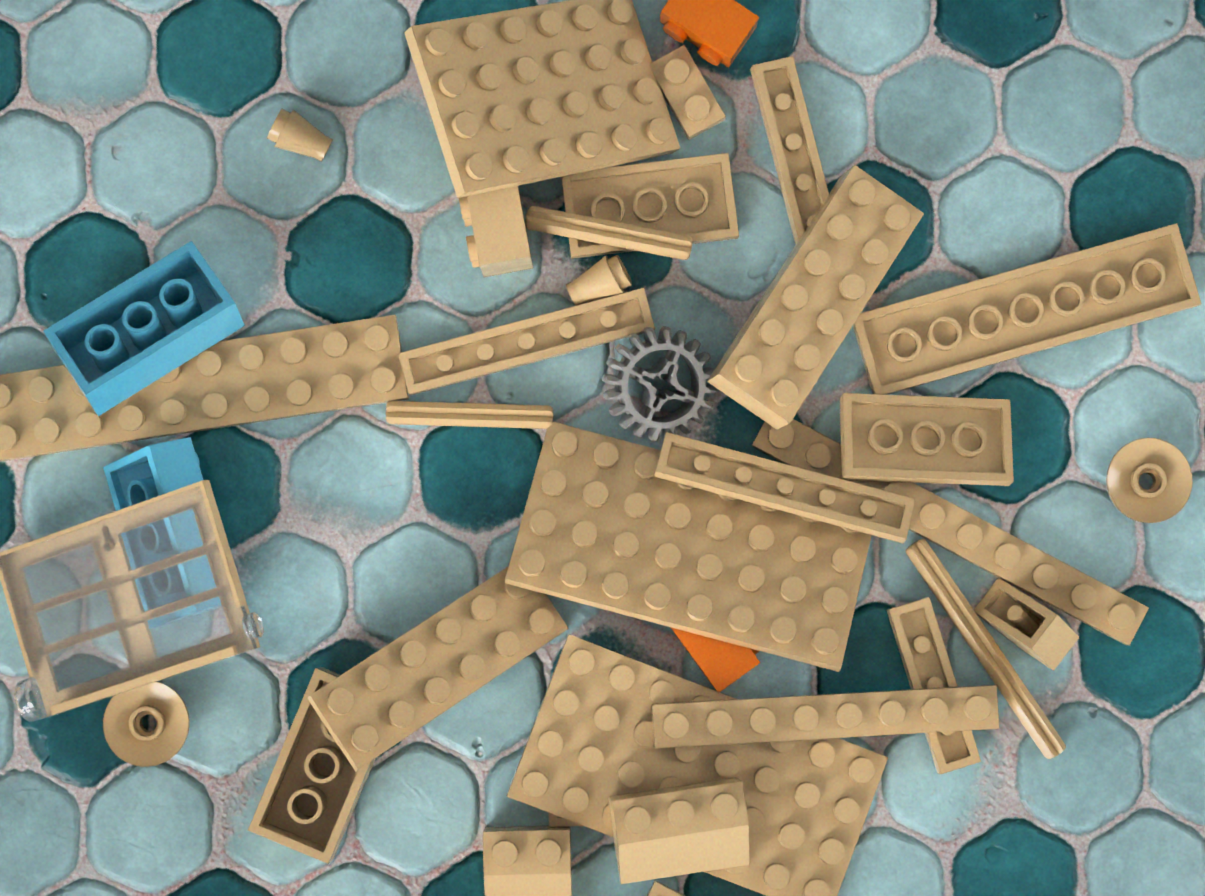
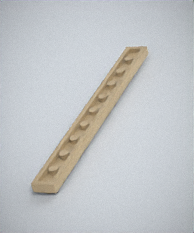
[751,419,1149,646]

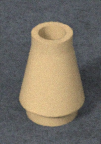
[267,108,333,162]
[566,255,632,306]

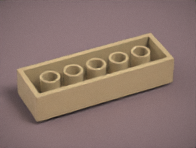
[707,165,924,430]

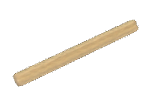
[906,539,1066,759]

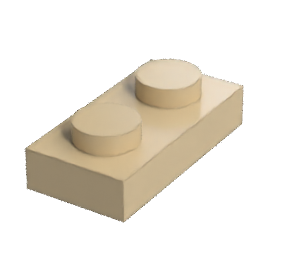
[650,45,726,140]

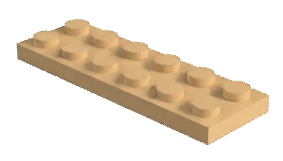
[307,566,569,771]

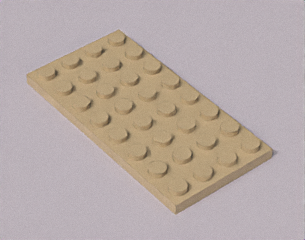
[505,422,872,672]
[506,634,888,896]

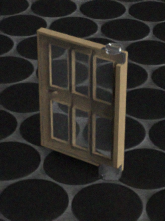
[0,480,264,722]

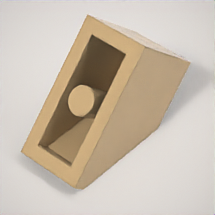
[974,578,1079,671]

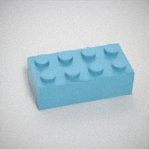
[44,241,245,416]

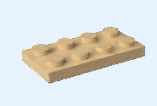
[561,153,739,259]
[840,393,1014,486]

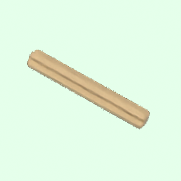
[525,206,693,260]
[386,401,553,429]

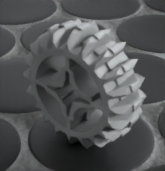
[602,326,717,442]

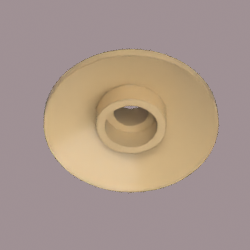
[1106,438,1193,523]
[103,682,190,767]

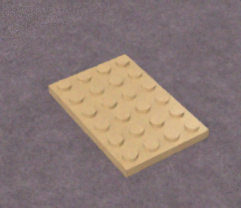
[404,0,680,198]

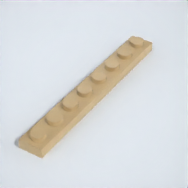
[652,685,999,748]

